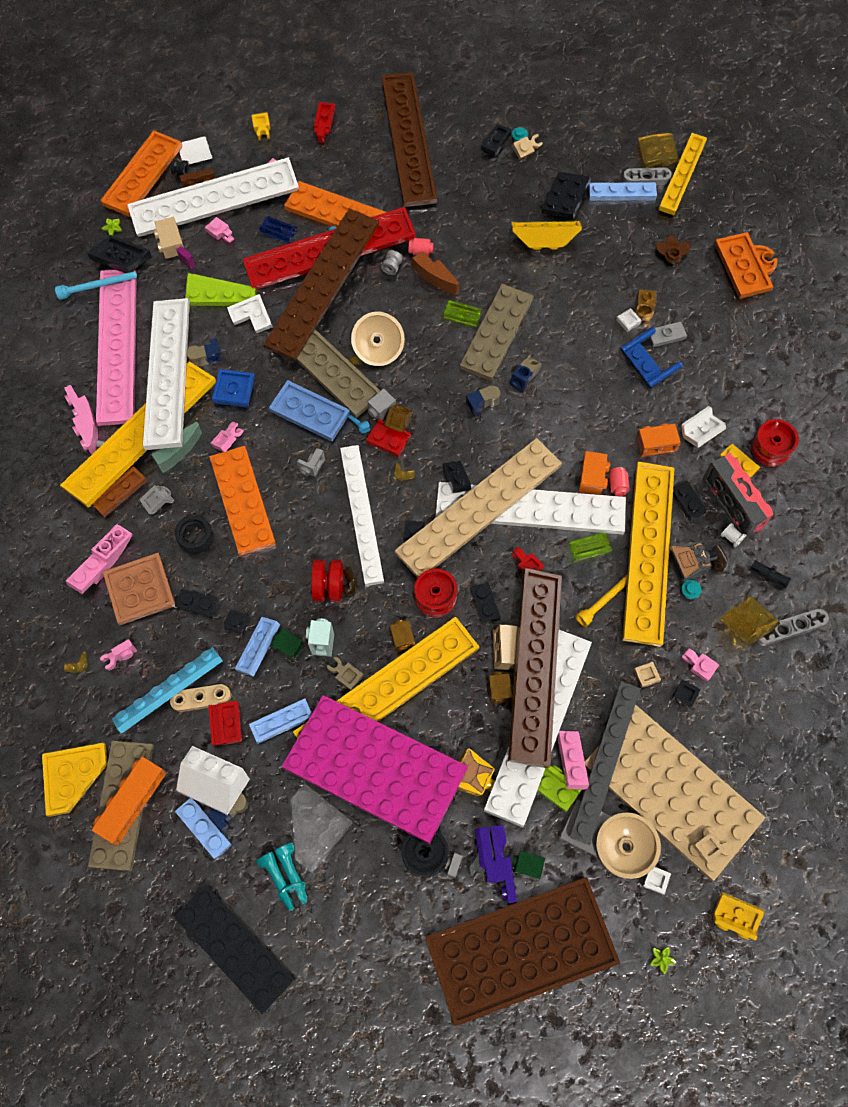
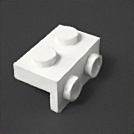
[682,406,726,448]

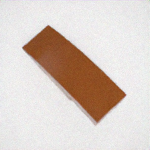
[412,251,459,295]

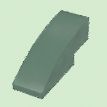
[152,422,202,473]

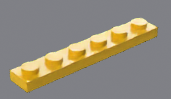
[659,133,707,215]

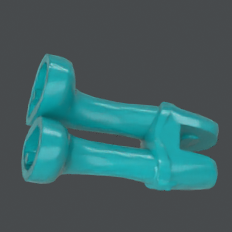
[256,842,308,911]

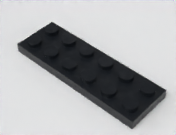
[174,885,295,1015]

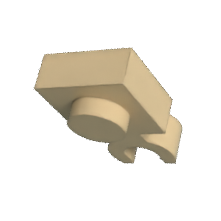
[512,134,543,160]

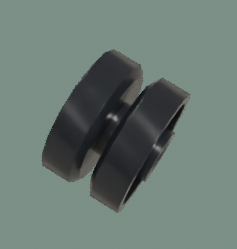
[401,831,449,879]

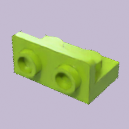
[537,765,582,812]

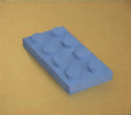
[269,380,350,441]

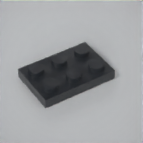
[541,171,591,219]
[88,235,151,273]

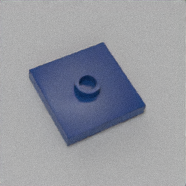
[212,369,255,408]

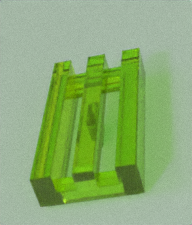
[444,300,482,326]
[569,533,612,561]

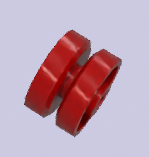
[750,419,799,467]
[311,559,343,603]
[414,569,457,618]

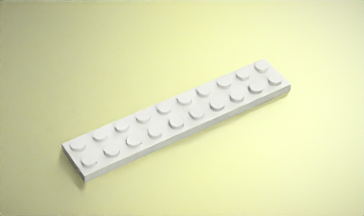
[127,157,299,237]
[143,298,190,450]
[436,482,626,534]
[484,630,592,827]

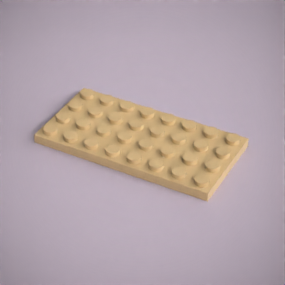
[585,705,766,882]

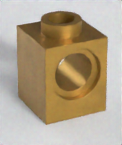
[635,289,656,318]
[385,404,413,432]
[390,620,415,653]
[488,672,512,704]

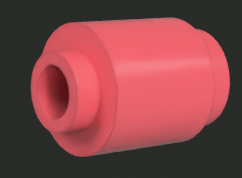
[409,238,434,257]
[609,467,630,496]

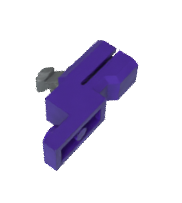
[469,825,517,904]

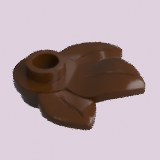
[656,235,690,264]

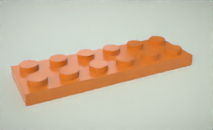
[100,130,183,217]
[284,181,386,228]
[210,446,276,556]

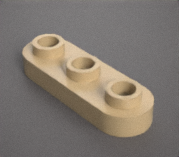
[170,684,231,712]

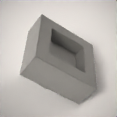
[445,853,462,879]

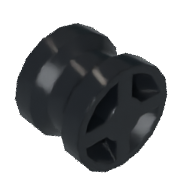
[171,158,189,176]

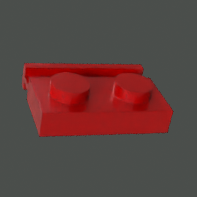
[366,419,411,457]
[208,701,243,746]

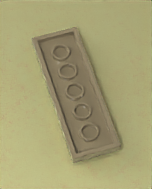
[460,284,534,381]
[296,330,380,418]
[88,741,154,871]

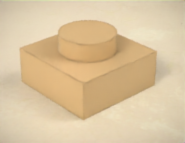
[633,662,661,688]
[693,832,725,864]

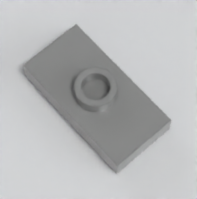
[649,322,687,347]

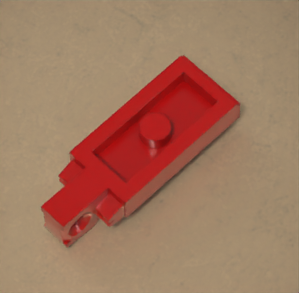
[314,102,335,143]

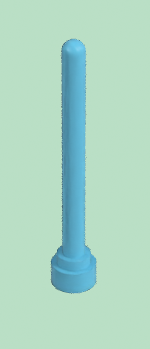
[55,272,137,300]

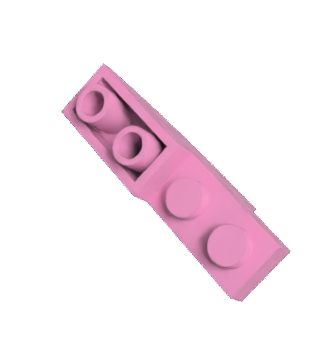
[64,385,98,455]
[66,524,132,594]

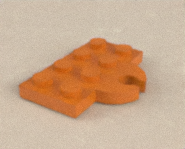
[714,232,778,299]

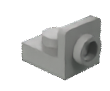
[297,448,325,477]
[140,485,174,515]

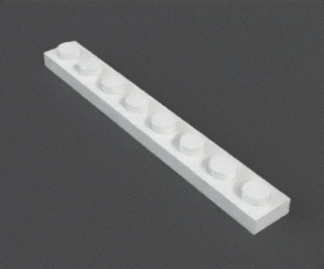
[340,445,384,586]

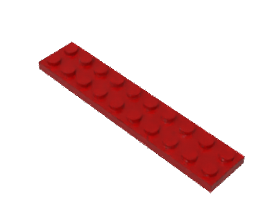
[243,207,416,290]

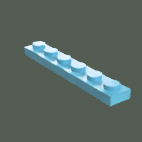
[112,647,223,734]

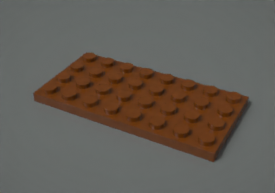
[425,877,620,1027]

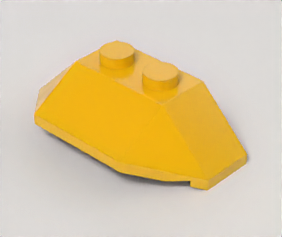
[511,221,582,250]

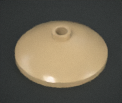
[351,312,405,366]
[596,813,661,879]

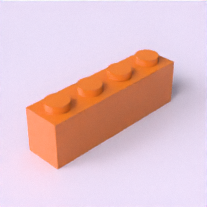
[92,757,167,846]

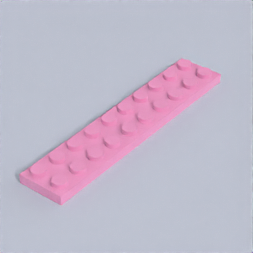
[96,270,137,426]

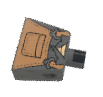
[669,542,718,585]

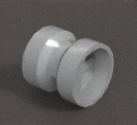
[381,250,403,275]

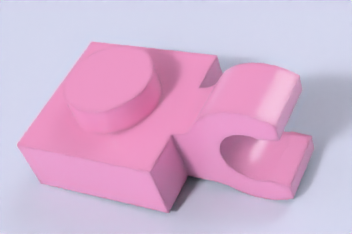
[205,217,234,243]
[210,422,243,452]
[100,639,137,671]
[681,649,719,682]

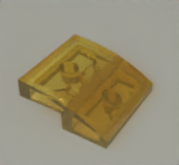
[638,133,679,168]
[720,596,780,645]

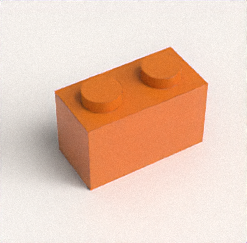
[636,423,681,457]
[579,451,610,495]

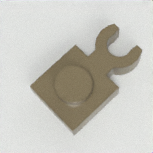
[327,657,364,691]

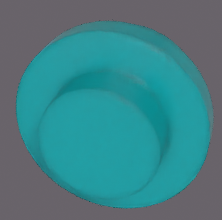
[512,127,528,142]
[681,580,702,599]

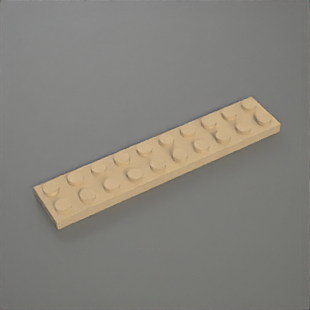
[395,438,562,578]

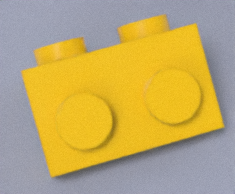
[712,892,765,940]

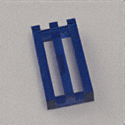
[259,216,297,243]

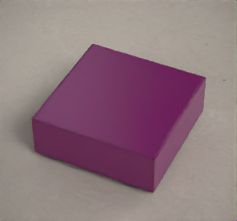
[176,246,195,270]

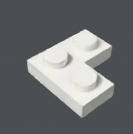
[227,294,273,333]

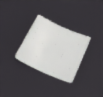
[179,137,212,164]

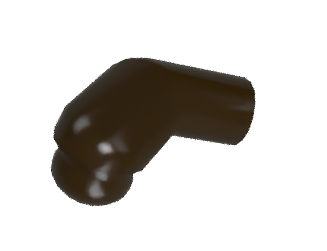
[711,544,728,572]
[343,567,357,597]

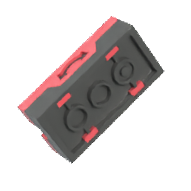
[703,453,774,539]

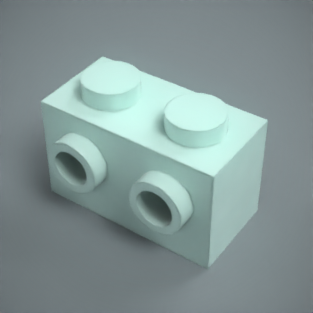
[306,619,334,657]

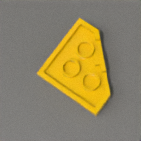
[42,743,108,817]

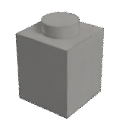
[368,389,396,420]

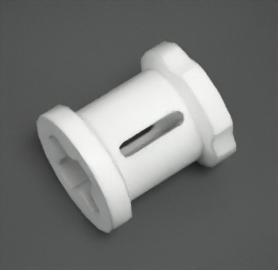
[720,523,747,548]

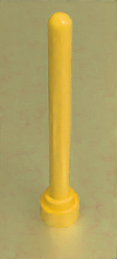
[575,575,627,627]

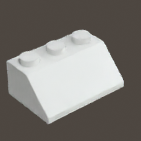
[176,746,250,815]

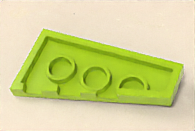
[185,273,256,306]

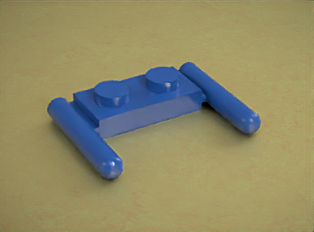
[620,327,683,388]

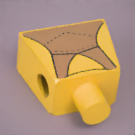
[458,748,495,796]

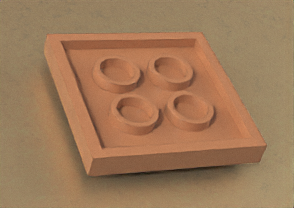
[103,553,175,625]

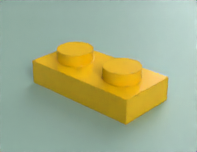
[719,444,760,478]

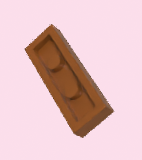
[92,466,147,518]

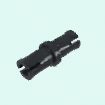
[749,560,791,589]

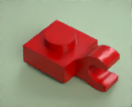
[511,547,545,572]

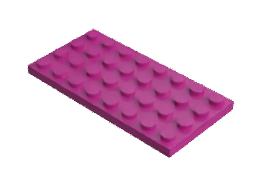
[282,695,468,844]

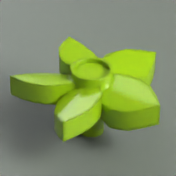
[102,219,122,236]
[650,947,676,974]

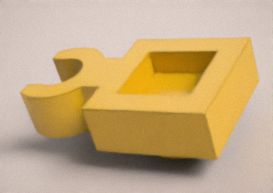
[252,113,271,140]

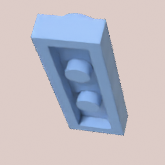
[235,617,280,677]
[249,699,312,744]
[175,798,232,860]

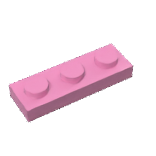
[557,731,589,790]

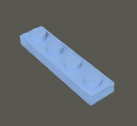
[588,182,657,201]

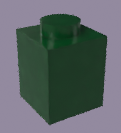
[271,628,304,662]
[512,851,545,881]

